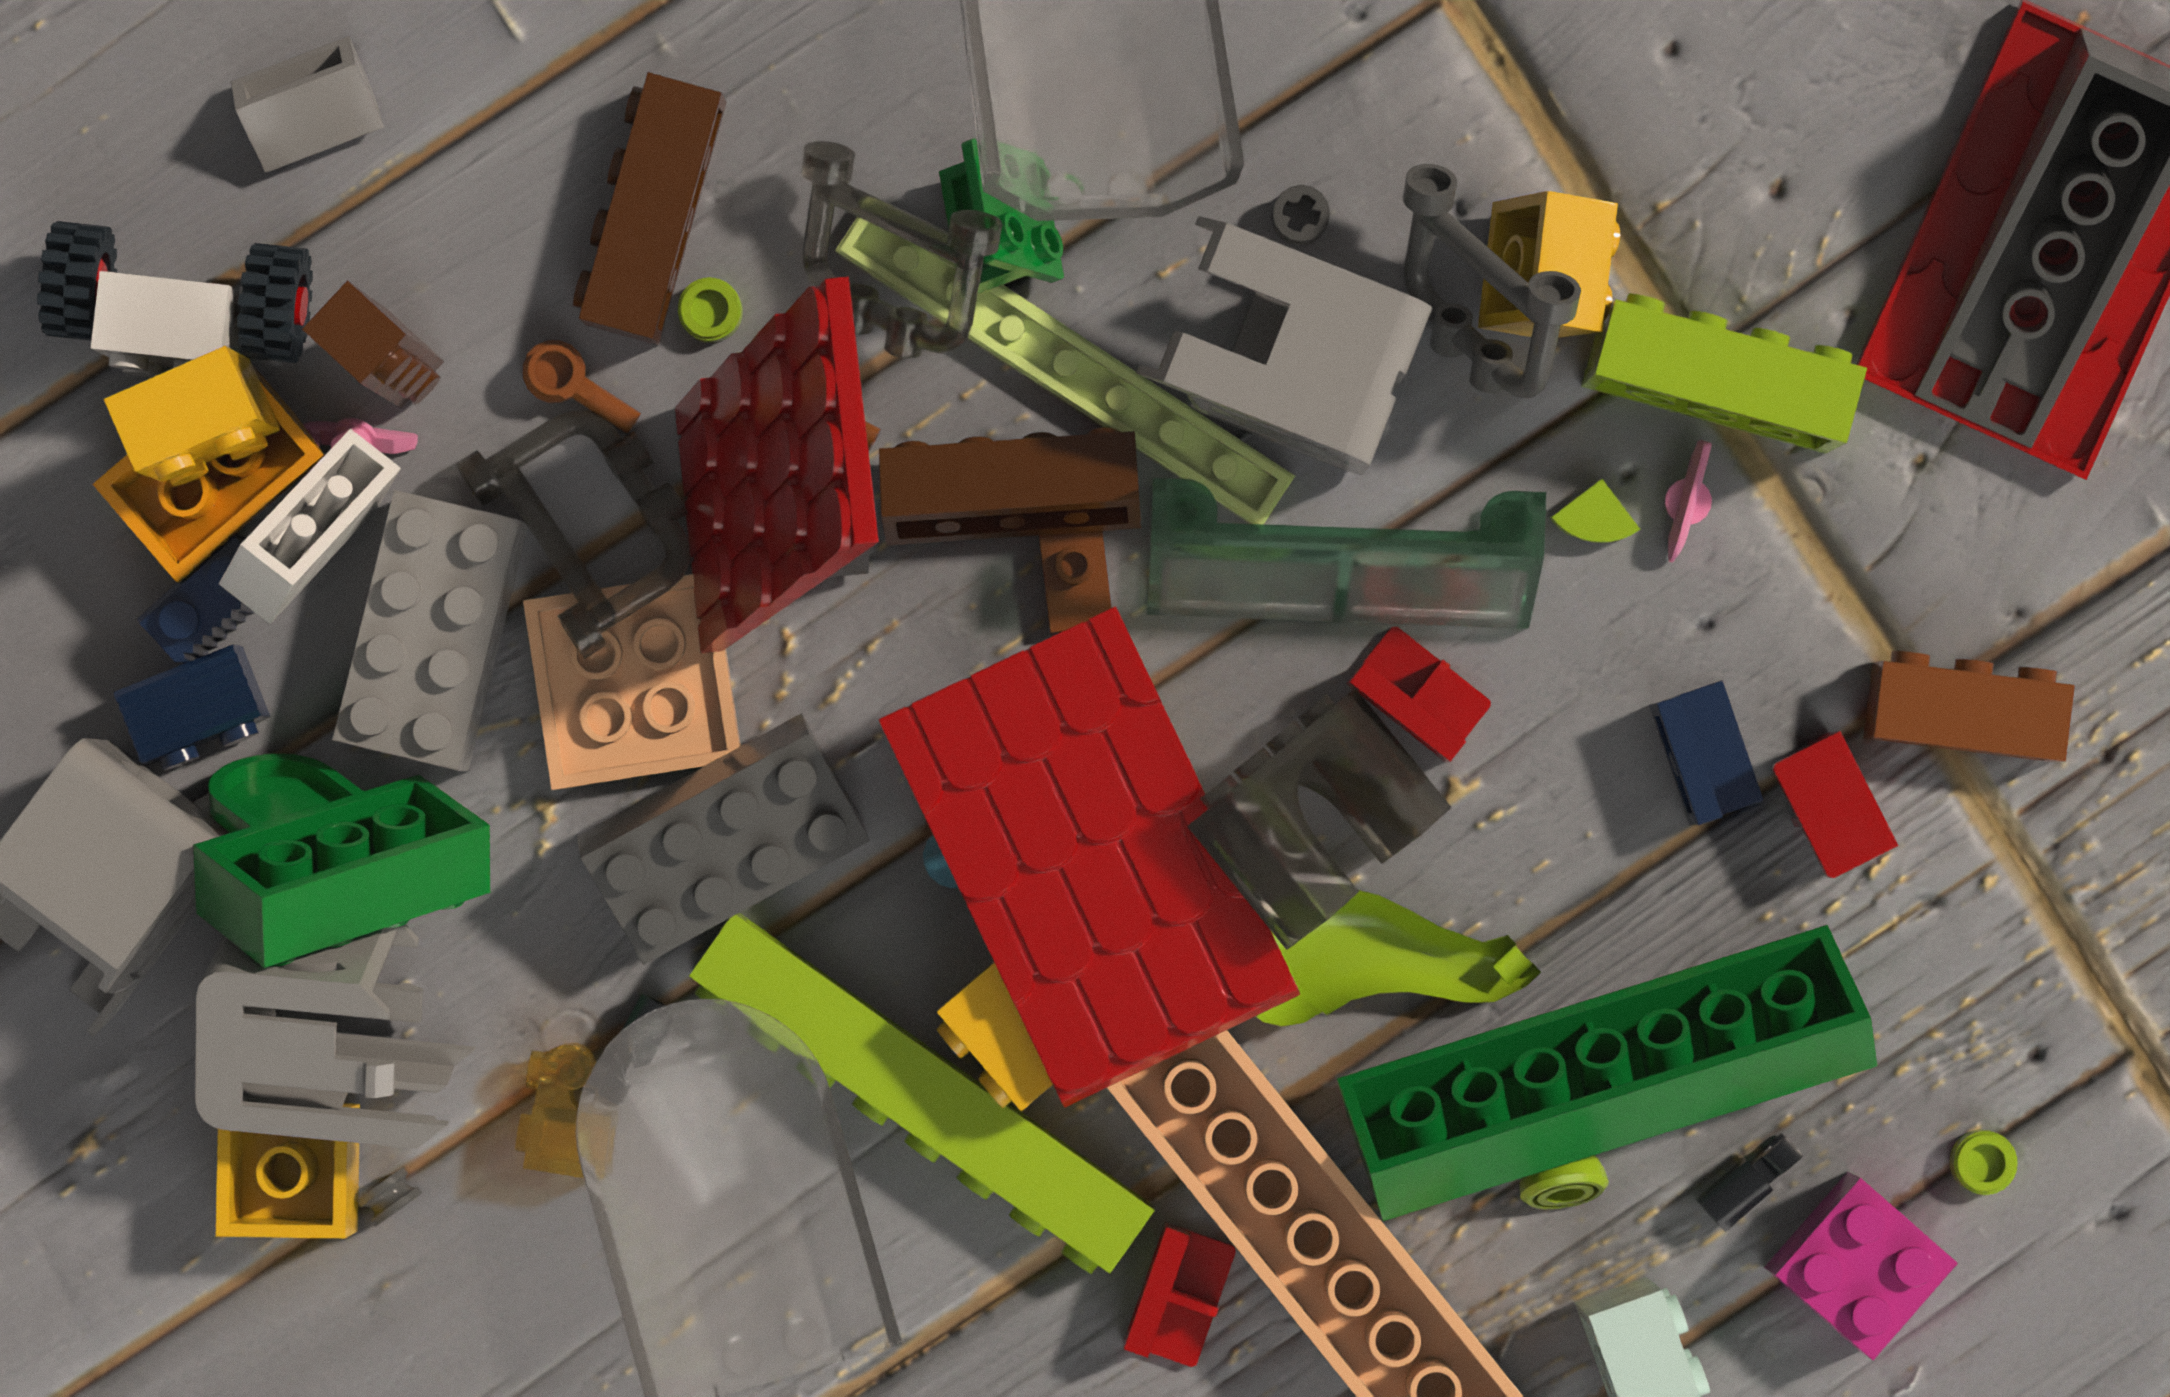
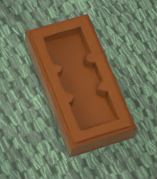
[1039,531,1112,633]

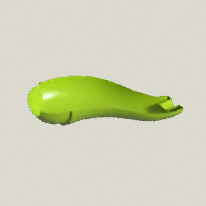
[1256,886,1541,1026]

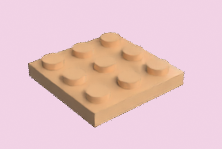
[523,574,741,790]

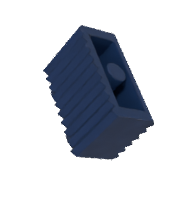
[137,534,255,663]
[114,644,271,771]

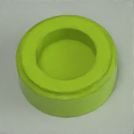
[678,277,743,343]
[1949,1129,2018,1195]

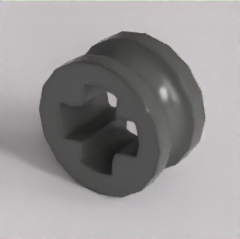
[1272,185,1330,246]
[357,1167,423,1227]

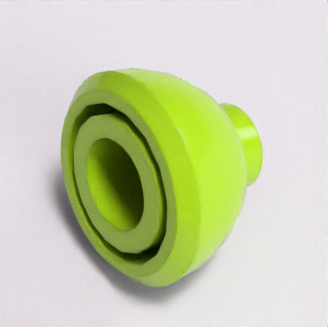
[1519,1155,1609,1209]

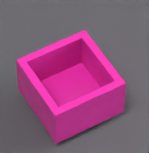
[1764,1172,1958,1361]

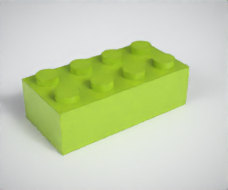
[1581,293,1867,454]

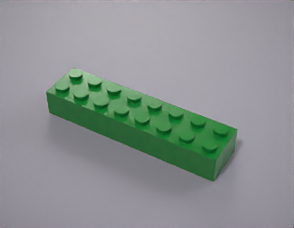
[1337,925,1878,1221]

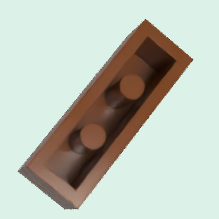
[1863,651,2075,762]

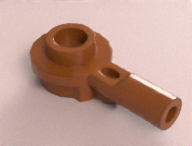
[522,340,641,434]

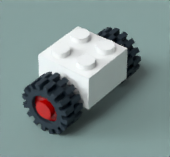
[37,221,313,377]

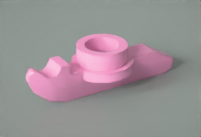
[303,418,418,454]
[1664,440,1712,563]

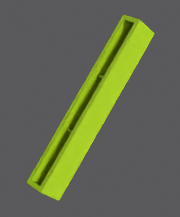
[689,913,1155,1274]

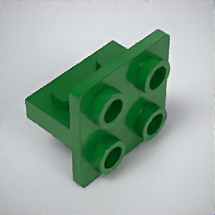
[939,138,1064,295]

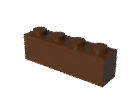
[573,72,727,346]
[302,280,444,408]
[879,428,1141,546]

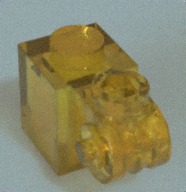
[515,1042,616,1181]

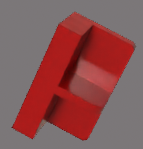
[1346,626,1491,763]
[1772,731,1899,878]
[1123,1221,1236,1367]

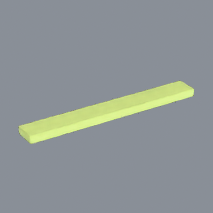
[835,198,1295,530]

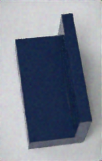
[1649,680,1764,825]

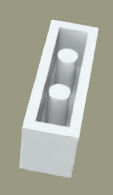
[219,428,401,624]

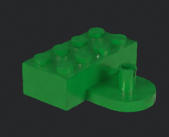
[193,754,490,968]

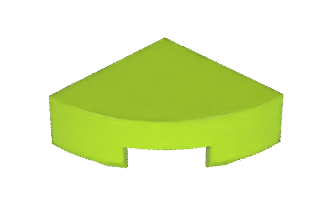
[1549,479,1641,543]

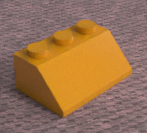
[92,365,325,583]

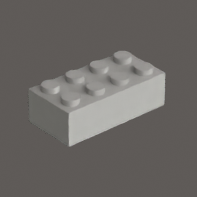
[333,490,529,771]

